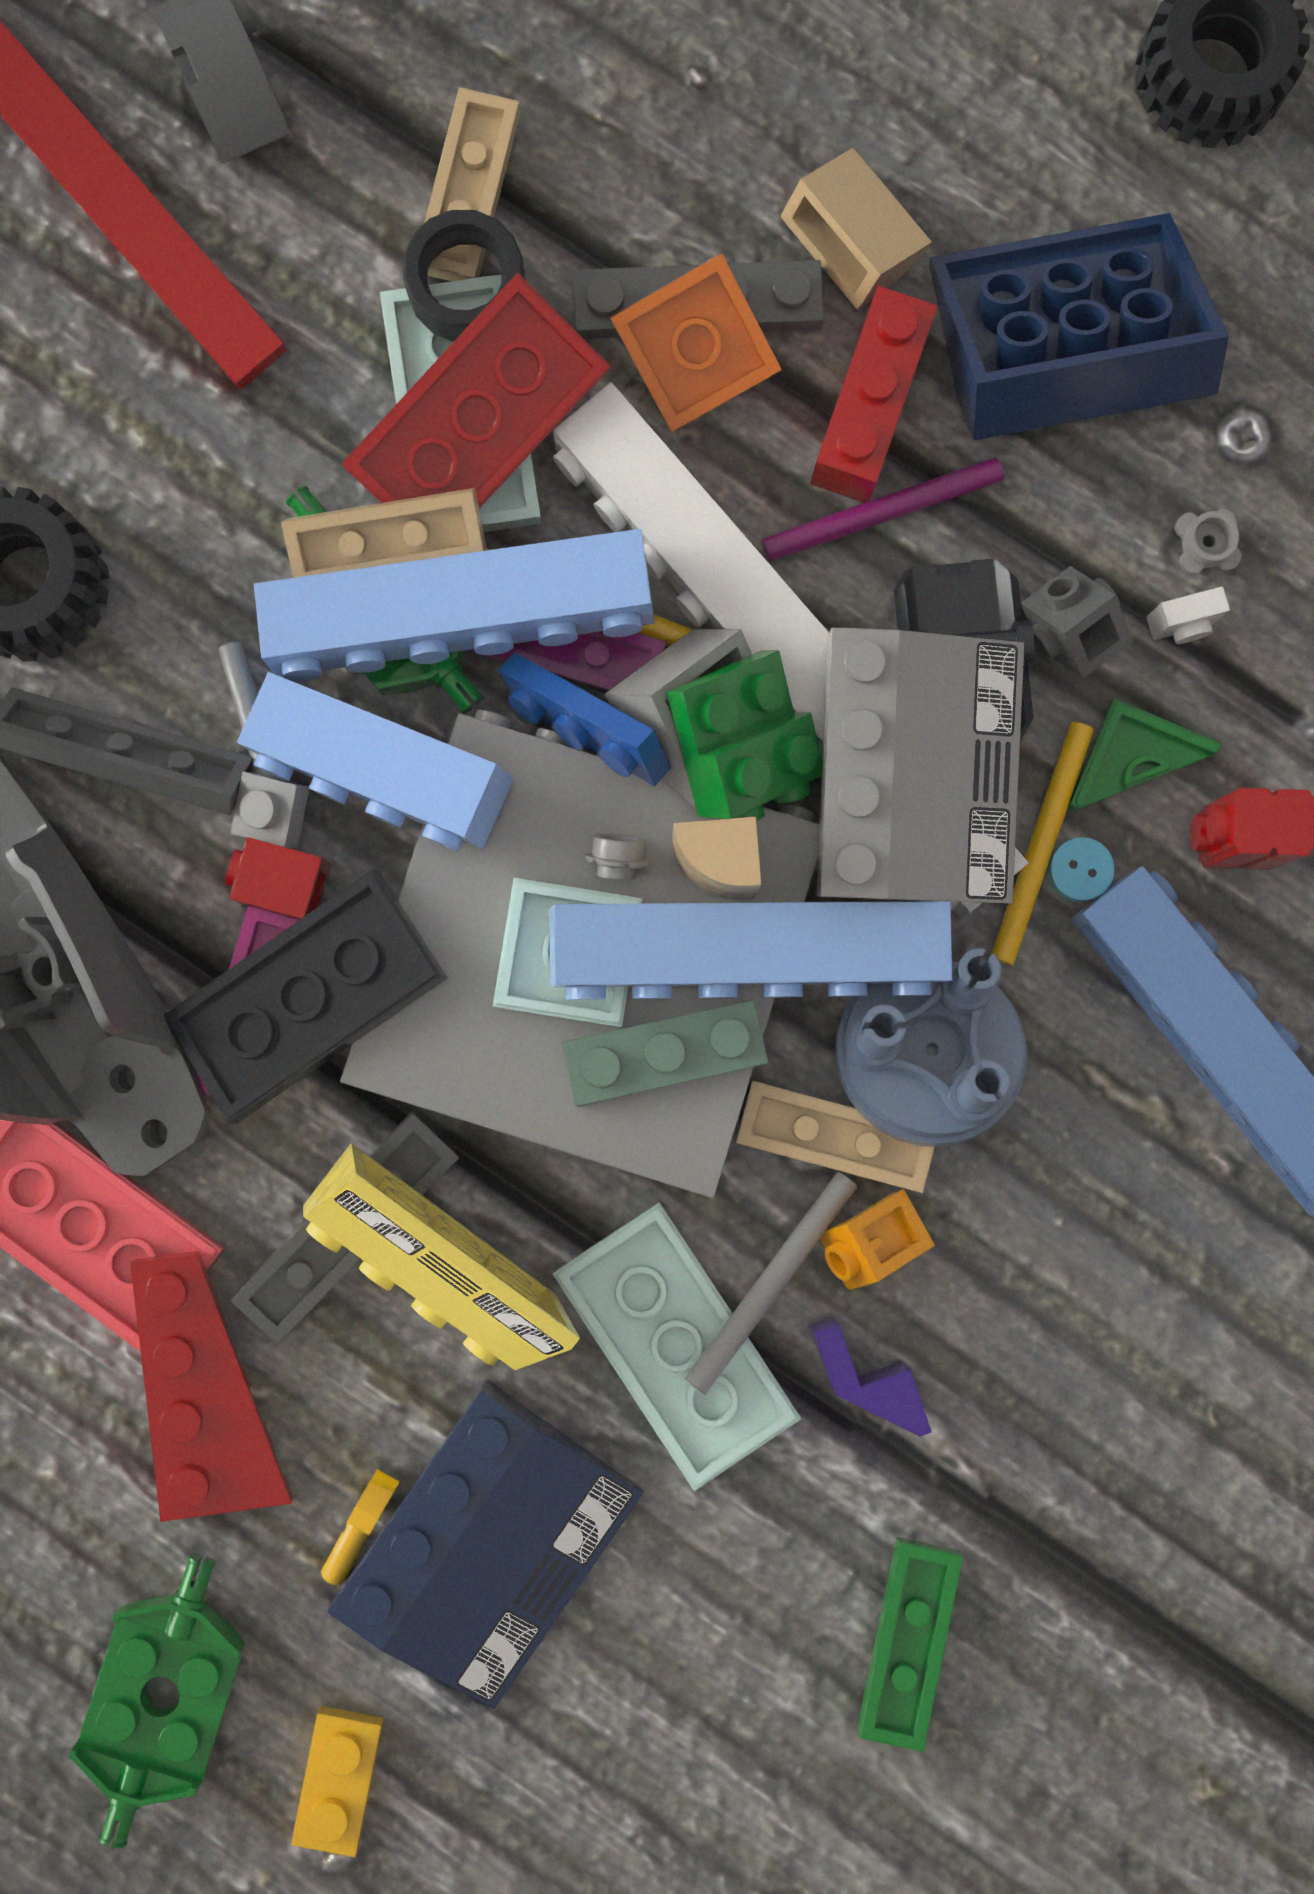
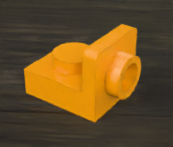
[820,1189,935,1290]

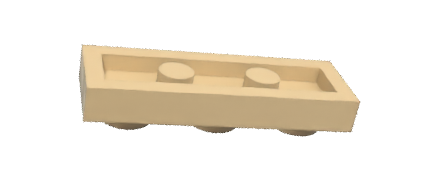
[424,87,521,281]
[281,488,487,578]
[735,1081,934,1193]

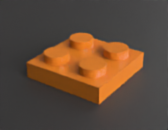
[610,253,782,432]

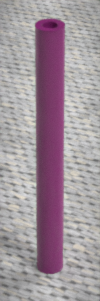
[761,457,1004,563]

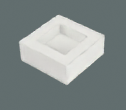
[1146,586,1230,644]

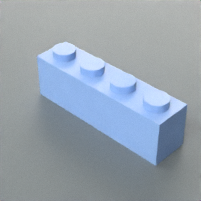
[237,672,514,852]

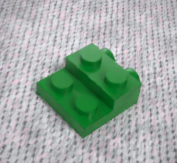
[666,650,822,821]

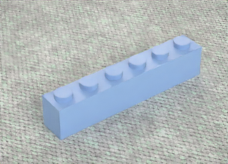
[254,529,655,682]
[549,901,952,1000]

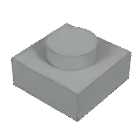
[230,771,309,848]

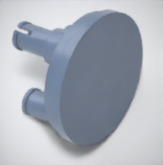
[835,948,1027,1147]

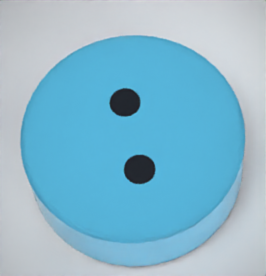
[1047,837,1114,902]

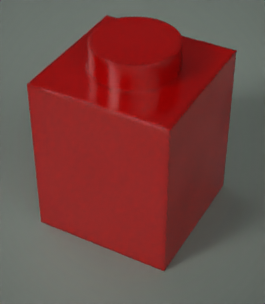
[225,837,331,920]

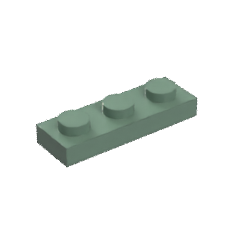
[562,999,769,1106]

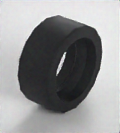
[403,210,525,342]

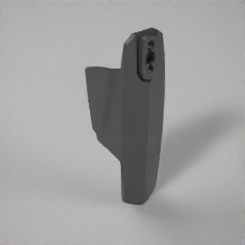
[0,755,210,1176]

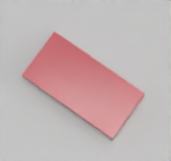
[0,1120,226,1351]

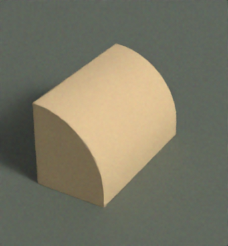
[780,148,932,310]
[672,817,761,899]

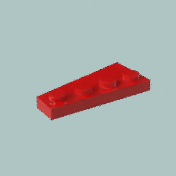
[130,1251,293,1522]

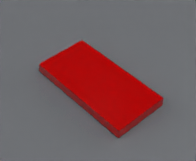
[341,272,611,509]

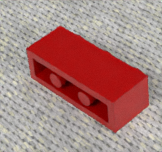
[810,285,938,503]

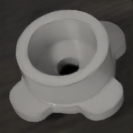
[1175,509,1242,575]

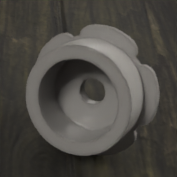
[585,834,649,880]

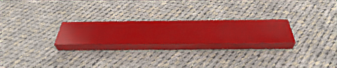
[0,21,287,390]

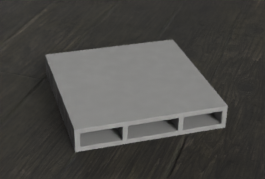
[340,709,820,1198]

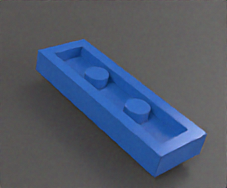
[498,652,671,786]

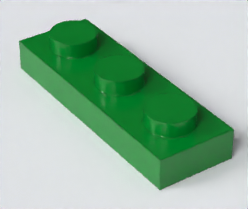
[857,1537,963,1752]

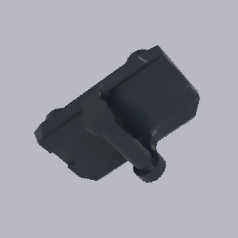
[894,558,1035,741]

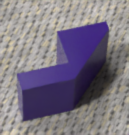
[809,1317,932,1437]

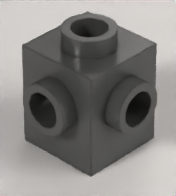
[1021,566,1133,679]

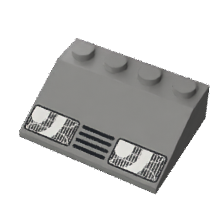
[817,628,1024,904]

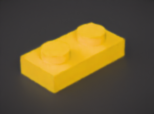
[291,1706,384,1858]

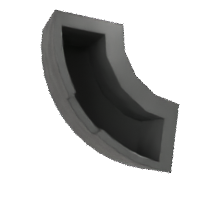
[151,0,293,164]

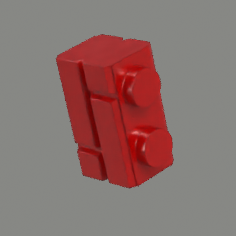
[1190,788,1314,870]

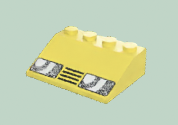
[303,1143,580,1370]

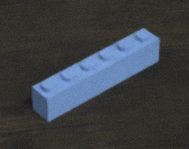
[1070,866,1314,1216]

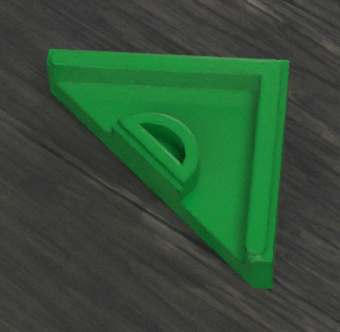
[1068,698,1222,811]

